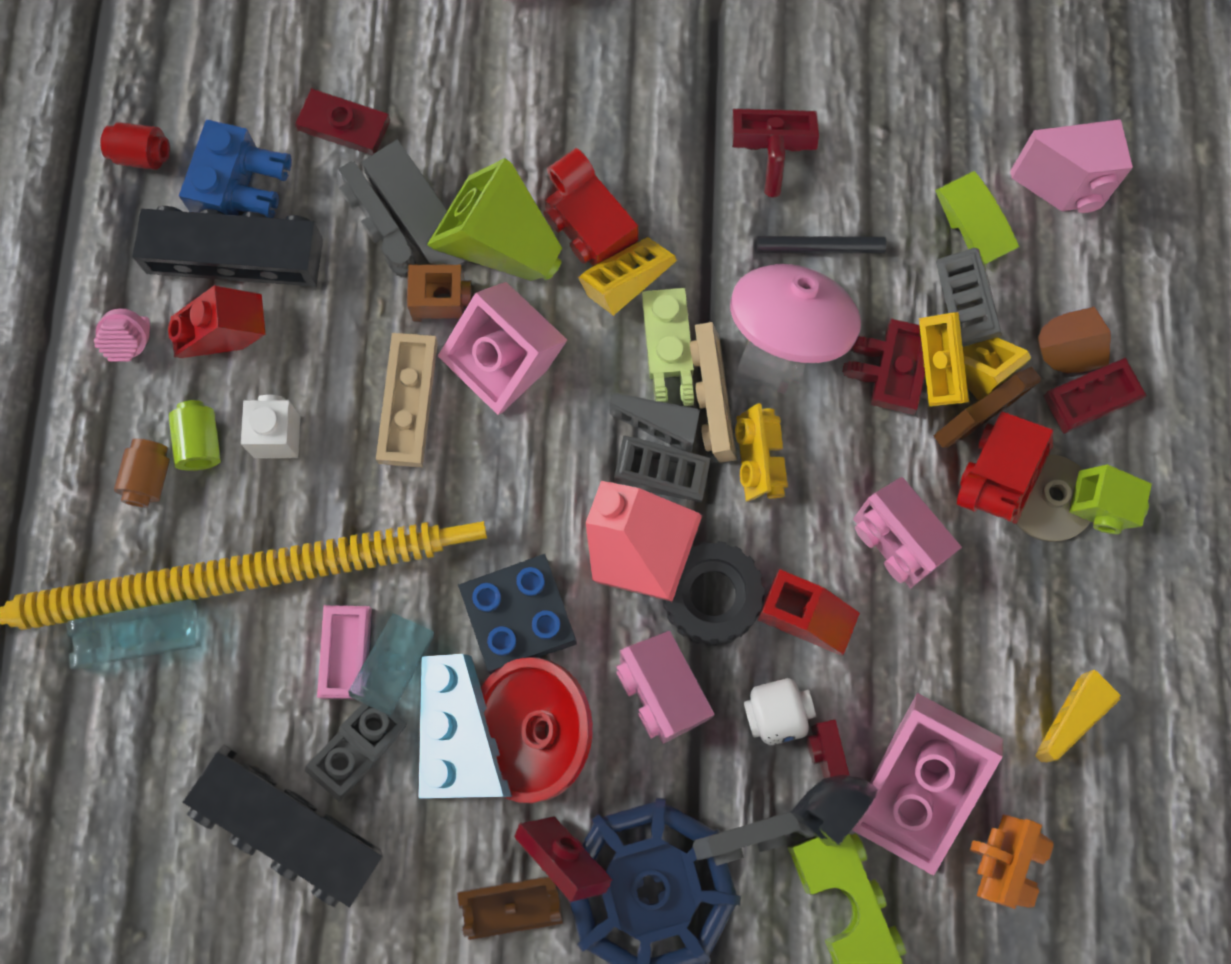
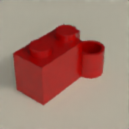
[543,148,638,266]

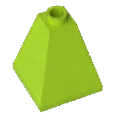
[427,158,562,281]

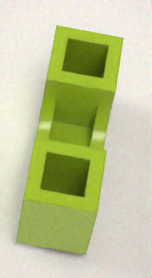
[787,832,906,964]

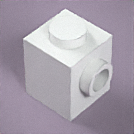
[241,395,301,458]

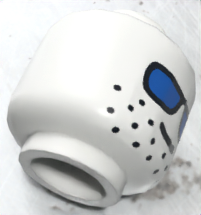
[744,678,816,745]

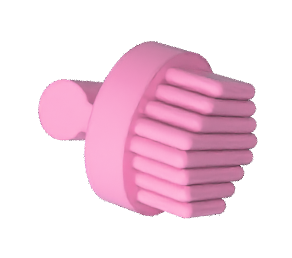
[93,309,150,362]

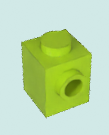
[1069,464,1152,534]

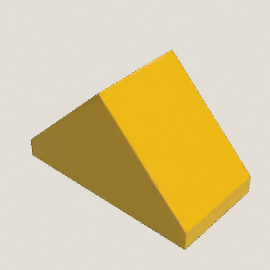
[963,337,1031,401]

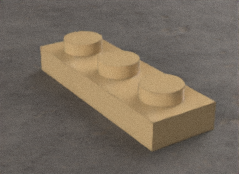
[690,322,737,463]
[376,333,438,468]

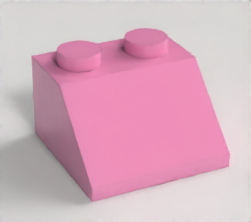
[1010,119,1133,213]
[438,282,567,415]

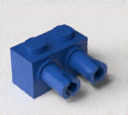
[179,119,292,218]

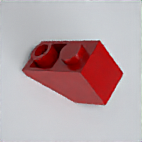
[168,285,266,358]
[757,569,860,656]

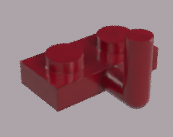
[732,108,819,197]

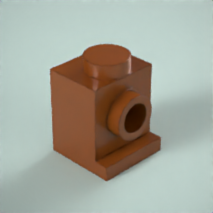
[407,265,473,322]

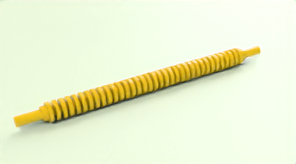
[0,521,487,630]

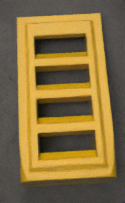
[578,237,677,316]
[1035,669,1121,763]

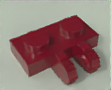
[842,318,925,415]

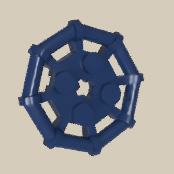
[569,797,741,964]

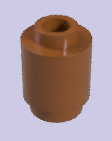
[114,438,170,508]

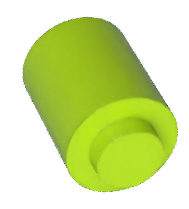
[168,400,221,471]

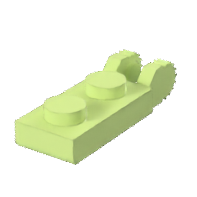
[642,288,694,406]

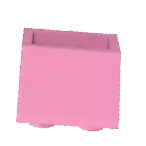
[853,477,962,589]
[616,631,715,744]

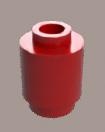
[100,122,170,170]

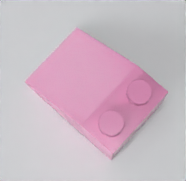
[852,693,1003,876]

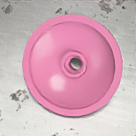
[730,264,861,363]

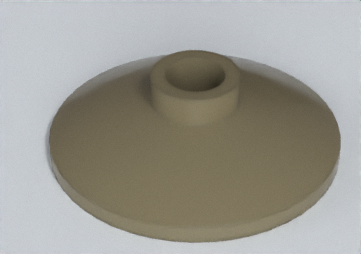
[1016,454,1090,542]

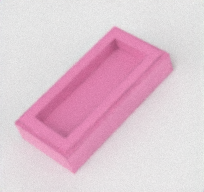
[317,605,372,700]

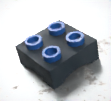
[458,554,577,675]

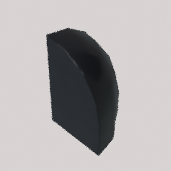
[790,774,878,846]

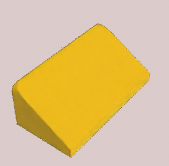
[919,312,969,406]

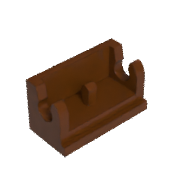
[457,876,564,940]

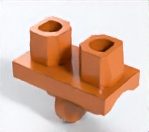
[970,814,1054,909]

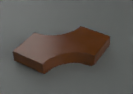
[933,366,1041,448]

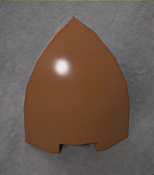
[1038,306,1111,373]

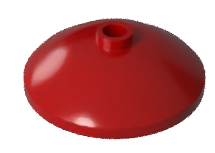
[481,658,593,803]

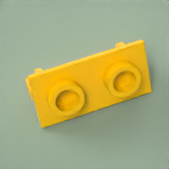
[735,403,788,502]

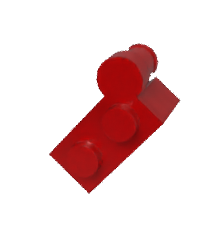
[957,411,1053,524]

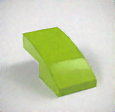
[935,171,1019,264]

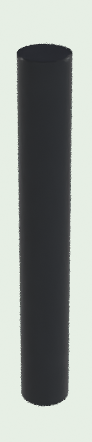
[756,236,887,254]

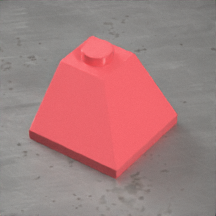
[586,481,702,602]

